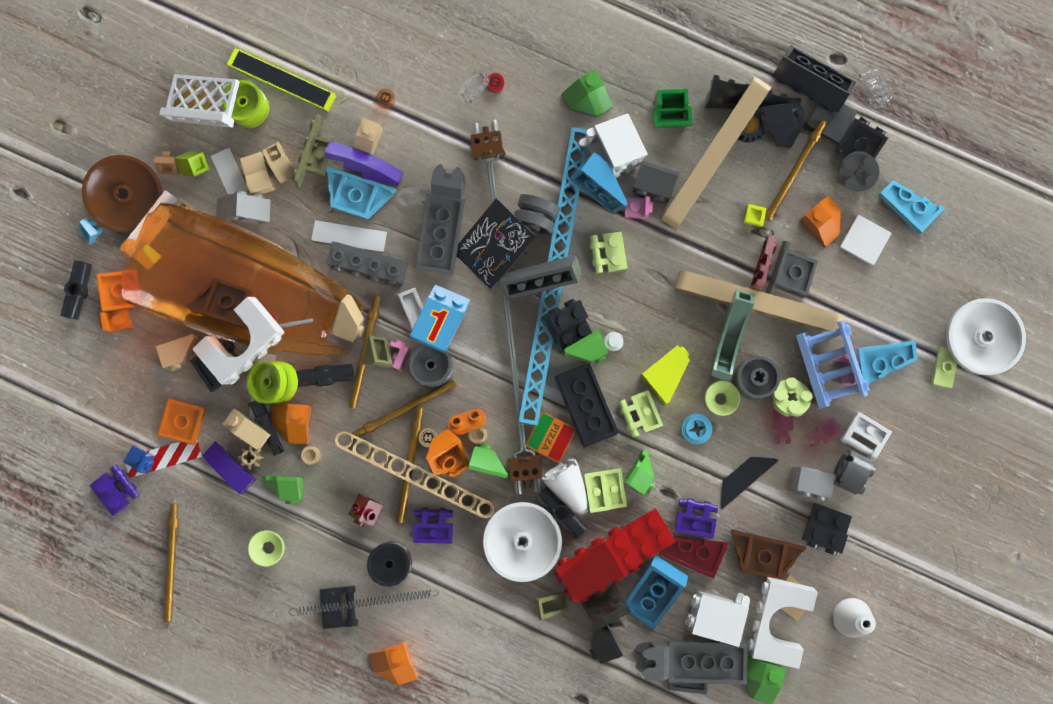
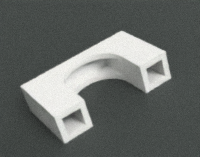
[192,297,285,385]
[748,577,818,669]

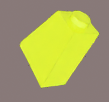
[640,345,690,405]

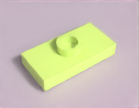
[931,347,957,389]

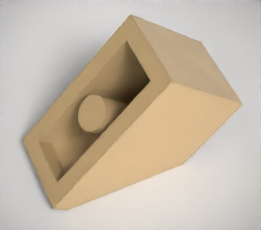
[353,118,383,155]
[262,141,295,183]
[332,294,365,342]
[156,334,199,371]
[222,409,270,451]

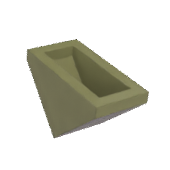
[363,335,393,368]
[535,592,568,620]

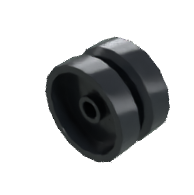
[367,541,413,587]

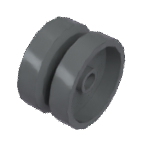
[514,194,560,235]
[409,344,453,388]
[733,356,780,400]

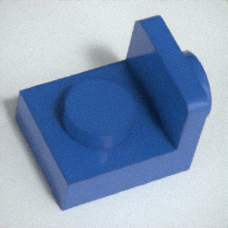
[123,445,155,473]

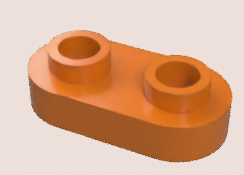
[448,409,486,435]

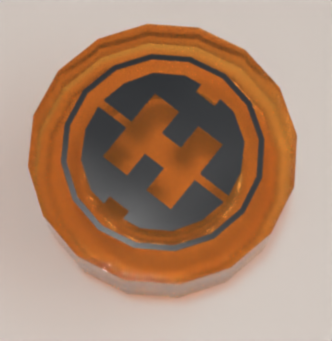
[376,88,395,109]

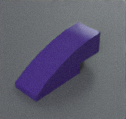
[202,441,256,494]

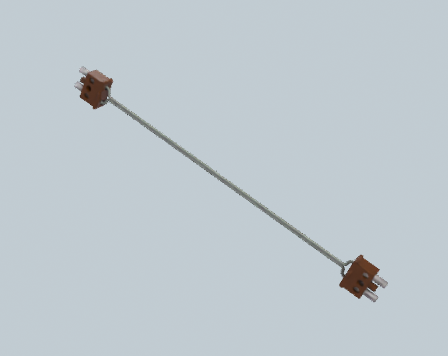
[470,120,543,495]

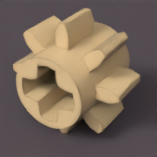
[238,445,264,470]

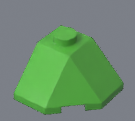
[562,69,612,117]
[623,449,654,495]
[261,476,304,504]
[745,656,786,704]

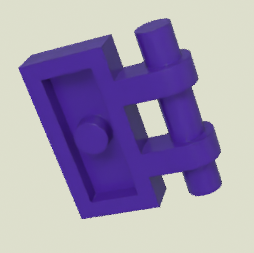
[89,465,140,516]
[674,498,718,538]
[413,507,453,544]

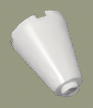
[542,459,589,515]
[833,598,876,638]

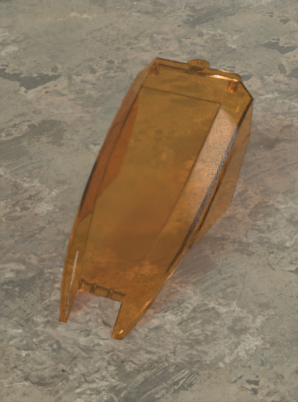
[119,203,365,357]

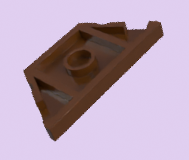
[185,278,253,330]
[731,529,806,580]

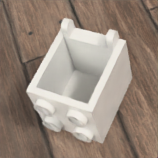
[578,114,648,178]
[685,590,750,647]

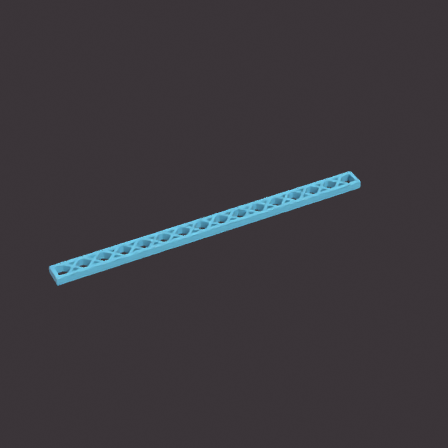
[519,127,587,426]

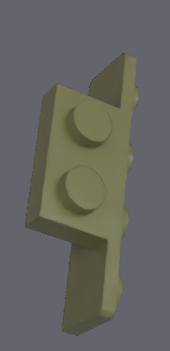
[292,114,335,189]

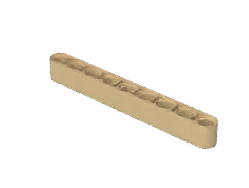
[661,77,771,230]
[675,270,843,332]
[335,431,494,518]

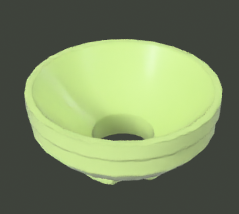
[705,381,740,416]
[248,530,285,567]

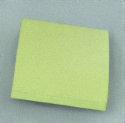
[584,468,627,513]

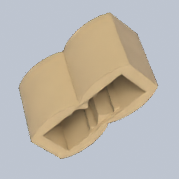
[238,152,275,195]

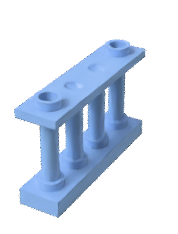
[796,321,869,409]

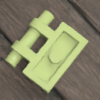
[589,231,628,274]
[618,390,663,438]

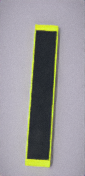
[227,48,336,112]

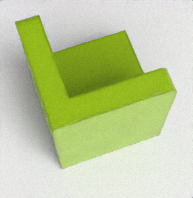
[175,151,209,177]

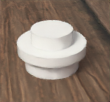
[604,332,623,351]

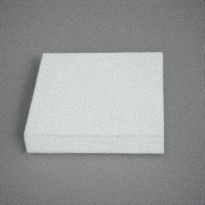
[839,215,891,266]

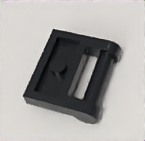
[320,585,358,629]

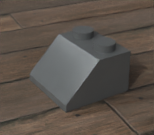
[632,161,679,203]

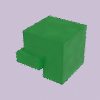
[653,89,692,129]

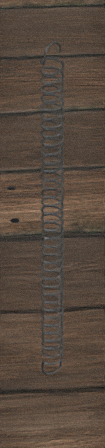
[289,589,439,616]

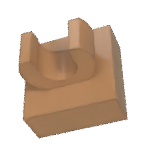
[154,151,179,174]

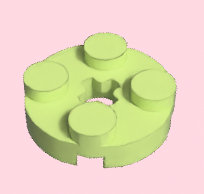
[772,377,812,417]

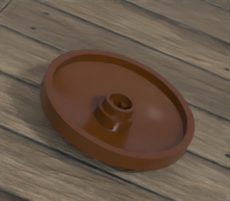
[82,155,163,232]

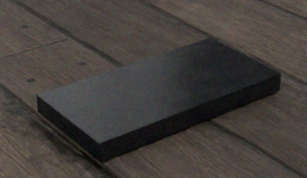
[554,363,619,448]

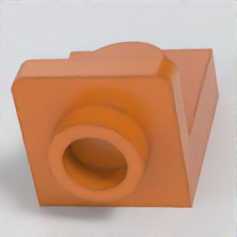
[99,309,132,333]

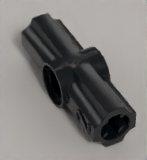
[60,260,92,320]
[296,364,354,388]
[535,486,587,540]

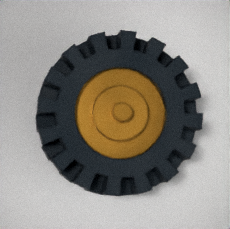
[738,108,766,143]

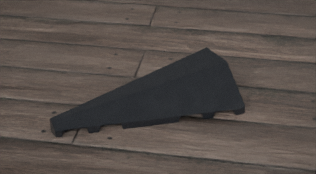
[705,75,801,108]

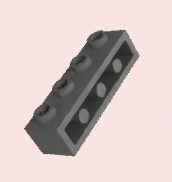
[326,241,408,287]
[500,255,582,299]

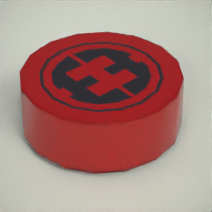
[486,73,505,93]

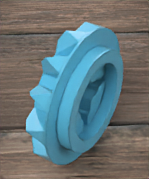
[681,414,712,444]

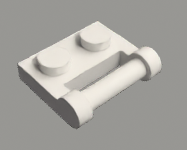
[839,412,892,461]

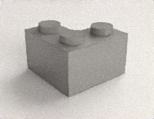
[216,191,271,225]
[788,467,835,501]

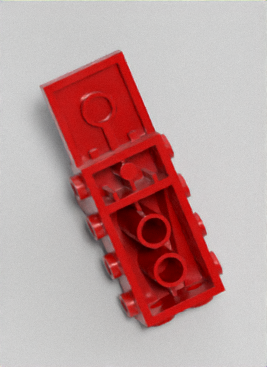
[554,508,676,604]

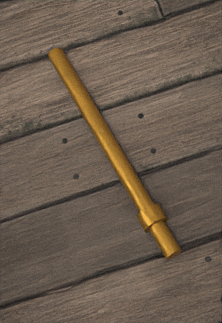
[765,120,827,221]
[349,296,382,409]
[351,380,457,437]
[396,407,424,523]
[163,503,179,622]

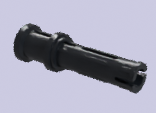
[247,401,285,456]

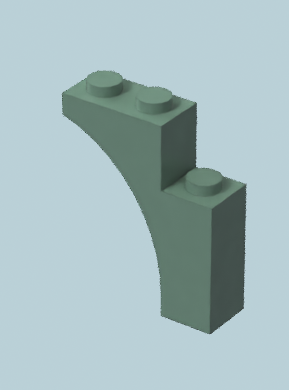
[711,289,755,381]

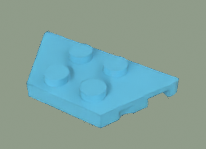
[326,166,397,220]

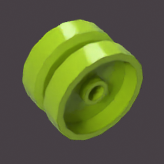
[221,80,270,128]
[247,361,298,404]

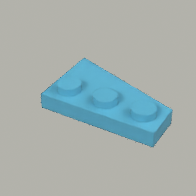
[878,181,945,234]
[857,340,918,385]

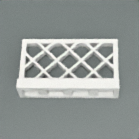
[159,74,239,128]

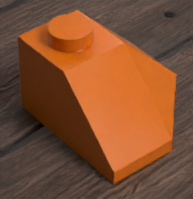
[800,195,841,248]
[271,403,312,445]
[426,429,469,477]
[368,641,418,685]

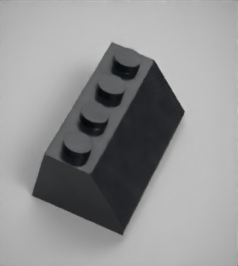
[772,45,856,113]

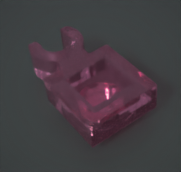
[772,411,793,444]
[805,417,843,446]

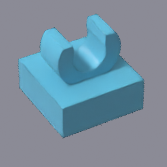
[78,218,103,245]

